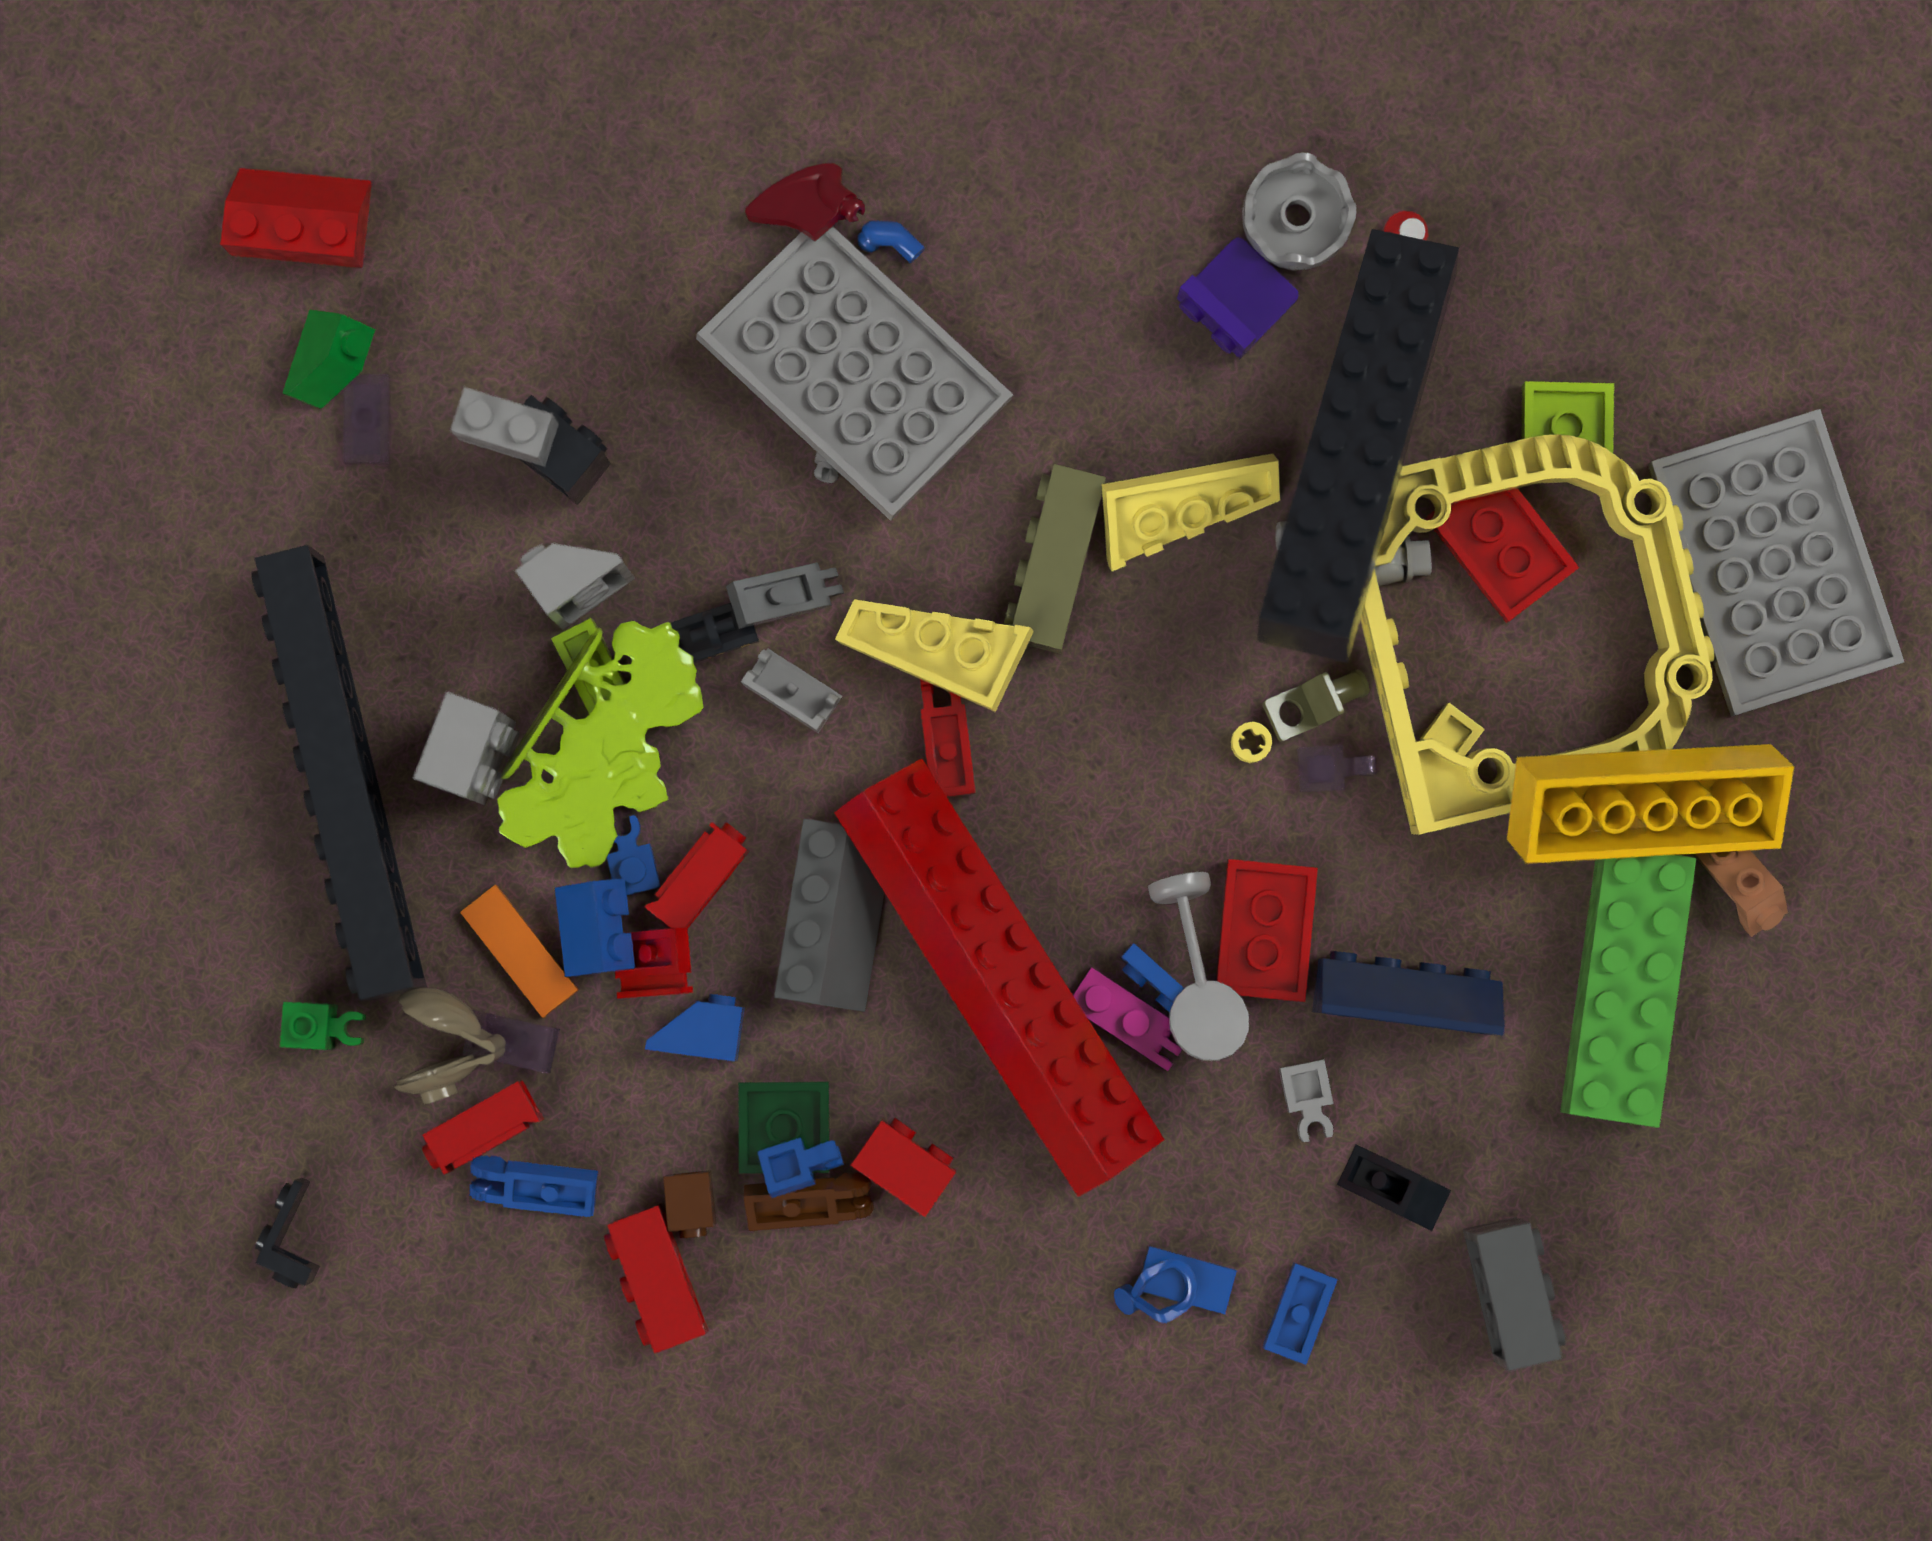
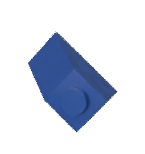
[645,994,745,1061]

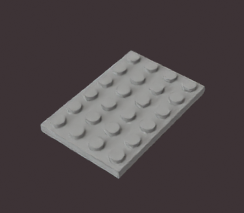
[696,226,1013,521]
[1648,409,1904,717]

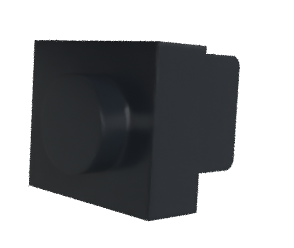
[255,1177,320,1289]

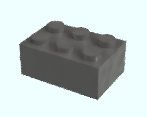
[1463,1217,1566,1371]

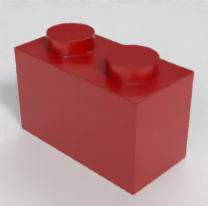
[851,1117,956,1217]

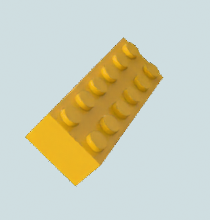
[1507,744,1794,863]

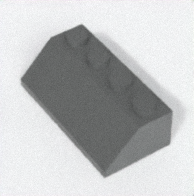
[774,819,885,1012]

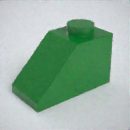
[282,309,375,409]

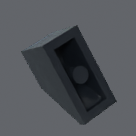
[1337,1144,1451,1231]

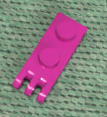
[1073,967,1182,1071]

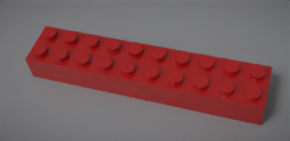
[834,758,1165,1197]

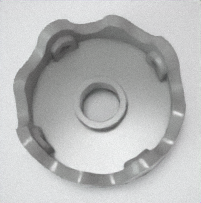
[1242,153,1356,270]

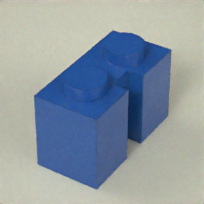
[555,879,635,977]

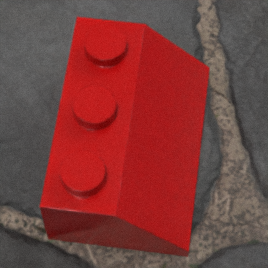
[220,168,372,268]

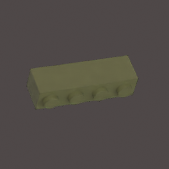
[1003,464,1106,654]

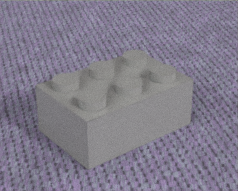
[414,692,519,805]

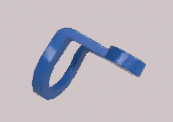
[1114,1258,1198,1323]

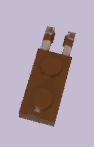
[743,1172,874,1231]

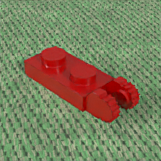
[920,679,976,797]

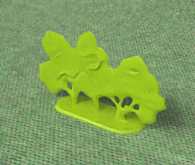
[497,621,704,868]

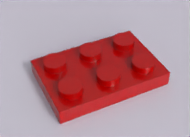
[1425,488,1579,623]
[1216,859,1318,1002]

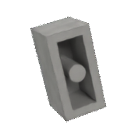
[450,387,559,467]

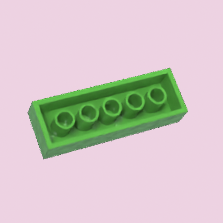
[1560,855,1696,1128]

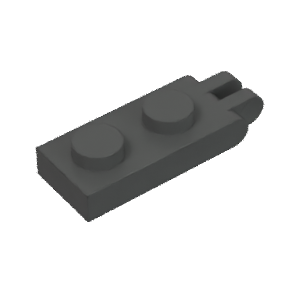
[726,562,844,629]

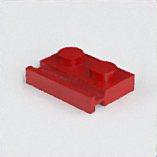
[615,927,693,999]

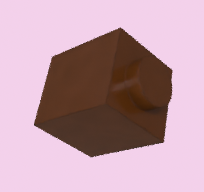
[663,1170,717,1238]

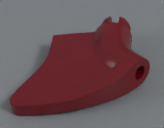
[745,163,865,241]

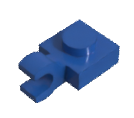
[757,1138,844,1198]

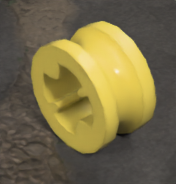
[1231,722,1272,763]

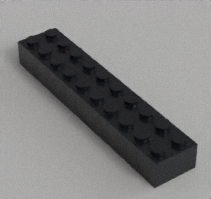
[1258,229,1459,663]
[251,545,427,1000]

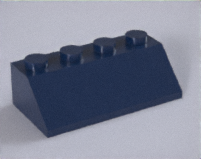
[1312,951,1505,1036]

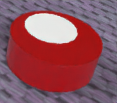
[1383,211,1428,240]

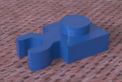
[607,815,661,896]

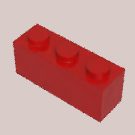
[604,1203,709,1354]

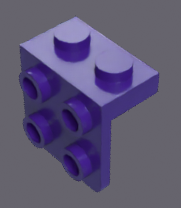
[1176,238,1298,359]

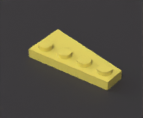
[1102,453,1280,571]
[835,599,1034,712]

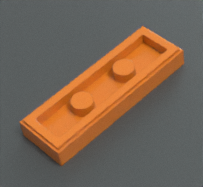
[460,884,579,1018]

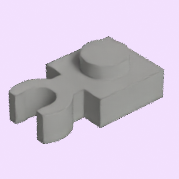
[1279,1059,1334,1142]

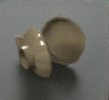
[394,987,505,1104]

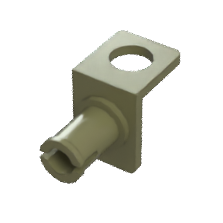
[1262,669,1369,742]

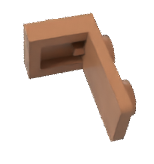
[1694,850,1788,937]

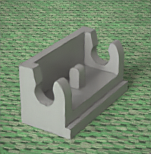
[741,648,843,734]

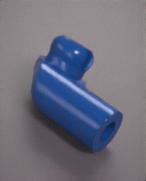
[857,220,925,264]

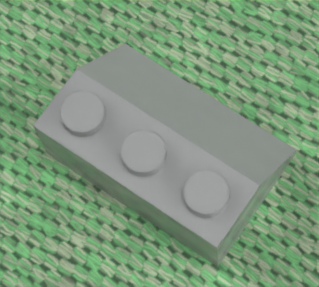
[515,544,635,630]

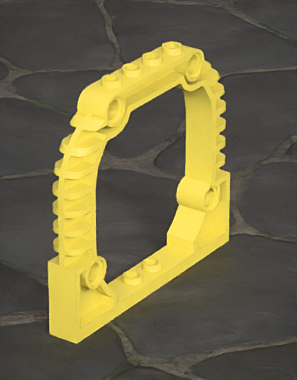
[1360,434,1714,835]

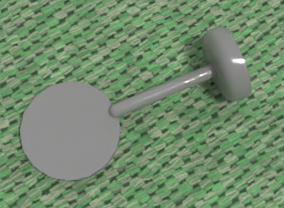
[1148,872,1249,1061]

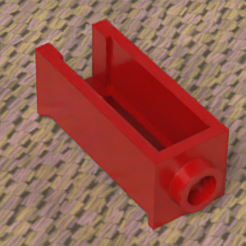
[644,822,749,928]
[422,1080,545,1175]

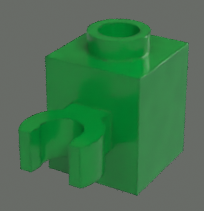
[280,1002,366,1050]

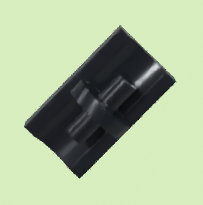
[671,603,760,663]

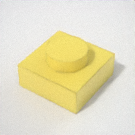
[1420,703,1485,756]

